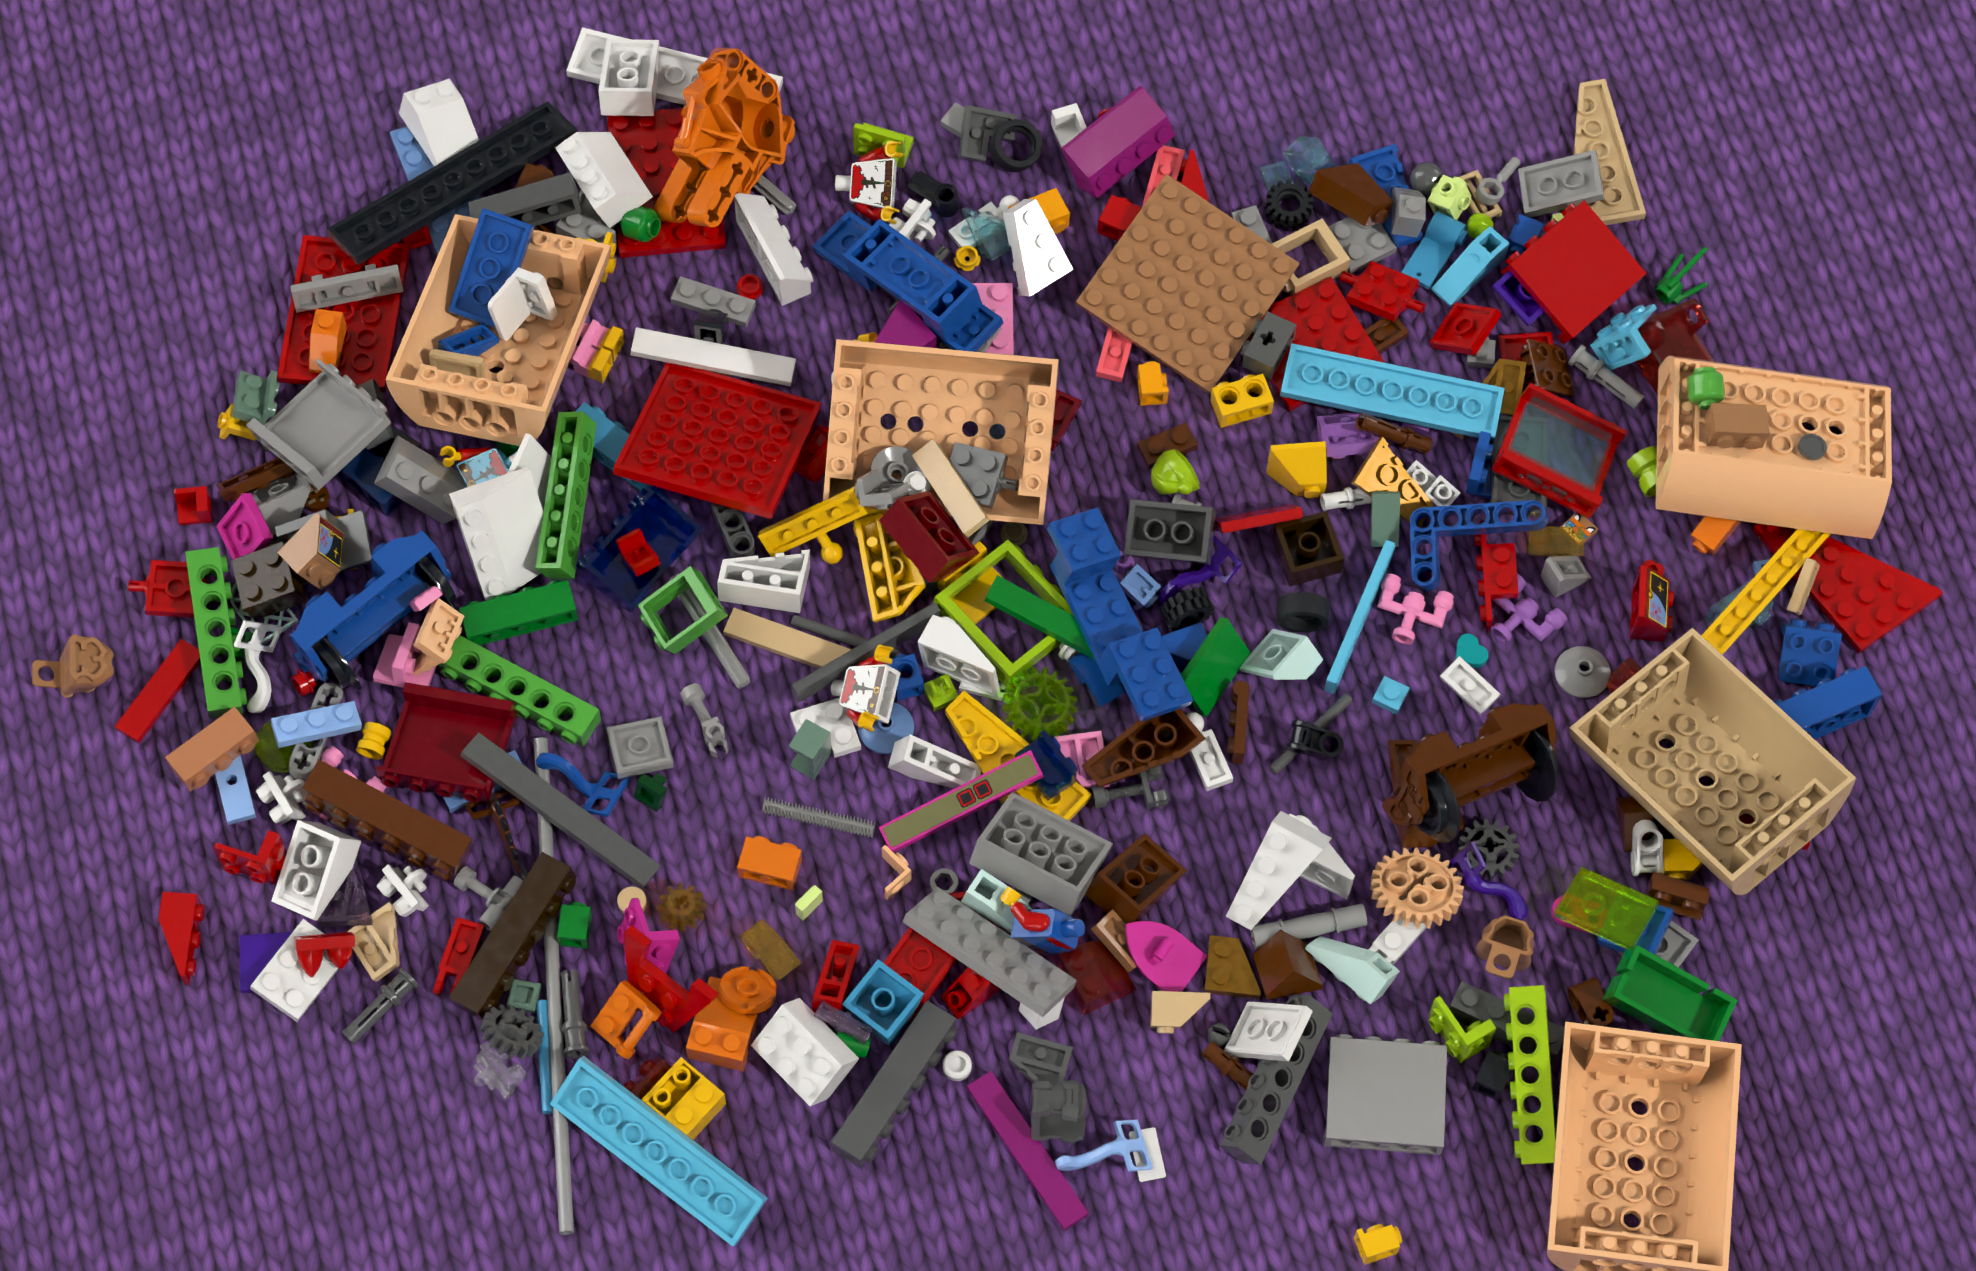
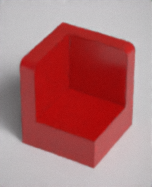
[174,486,212,525]

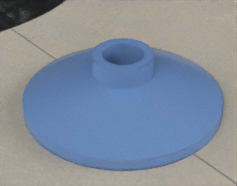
[858,702,914,755]

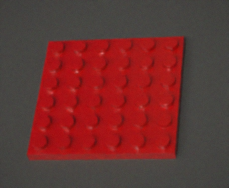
[613,362,822,519]

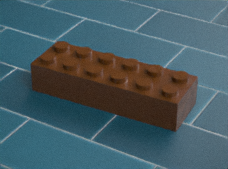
[302,759,472,882]

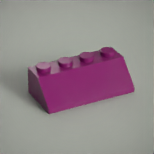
[1061,86,1175,198]

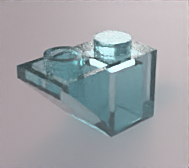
[1283,136,1336,186]

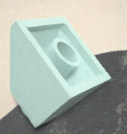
[1240,629,1323,680]

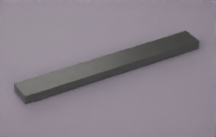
[460,732,661,890]

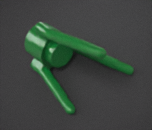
[1655,246,1708,305]

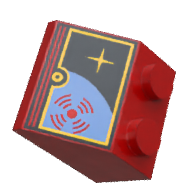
[1630,566,1674,642]

